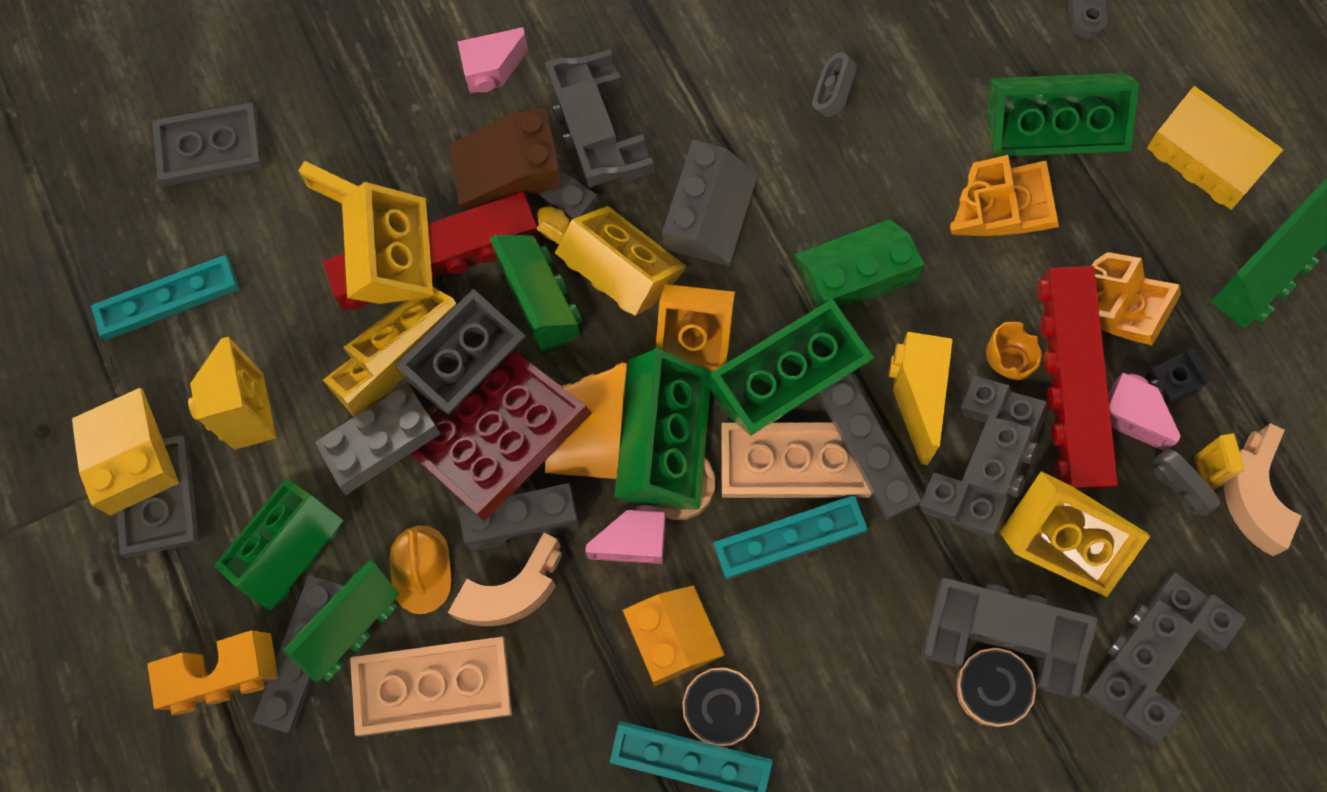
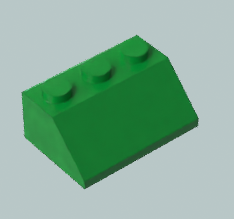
[794,219,924,310]
[490,235,583,354]
[214,478,344,612]
[280,560,399,683]

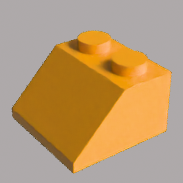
[656,284,735,372]
[623,585,724,687]

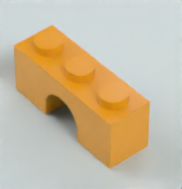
[147,630,279,715]

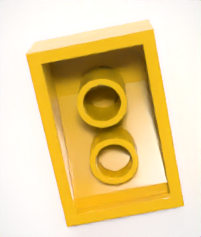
[888,332,953,465]
[72,388,180,516]
[1000,471,1150,597]

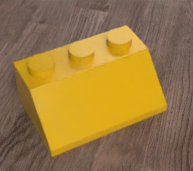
[1147,86,1284,210]
[342,182,433,304]
[555,206,687,316]
[188,337,277,450]

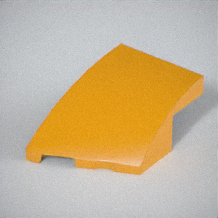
[950,155,1059,236]
[1091,252,1181,346]
[545,363,627,479]

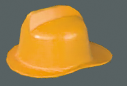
[390,525,452,614]

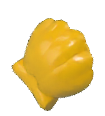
[536,206,570,244]

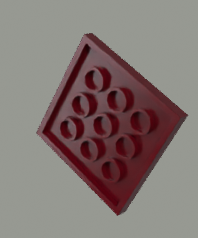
[411,350,592,522]

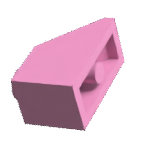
[457,27,528,93]
[1108,373,1181,451]
[586,505,666,564]

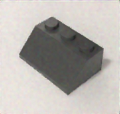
[662,140,758,267]
[396,289,526,415]

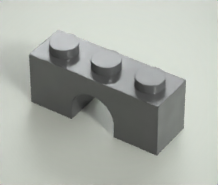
[458,483,580,552]

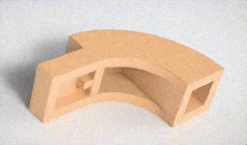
[1224,423,1302,556]
[448,533,562,627]

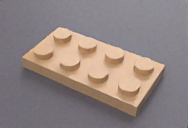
[721,423,872,498]
[350,636,512,737]

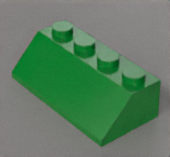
[987,73,1139,157]
[1210,178,1327,329]
[708,299,874,436]
[614,349,712,510]

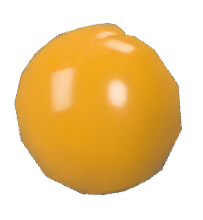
[986,322,1043,380]

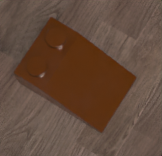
[449,107,563,208]

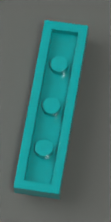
[91,255,240,341]
[713,495,868,581]
[609,721,772,792]

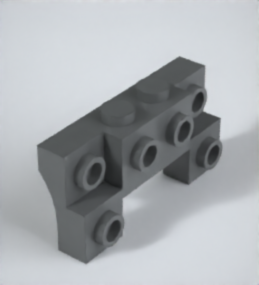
[545,49,654,187]
[920,376,1048,542]
[1082,572,1247,744]
[920,577,1097,699]

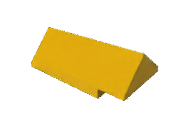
[323,287,457,417]

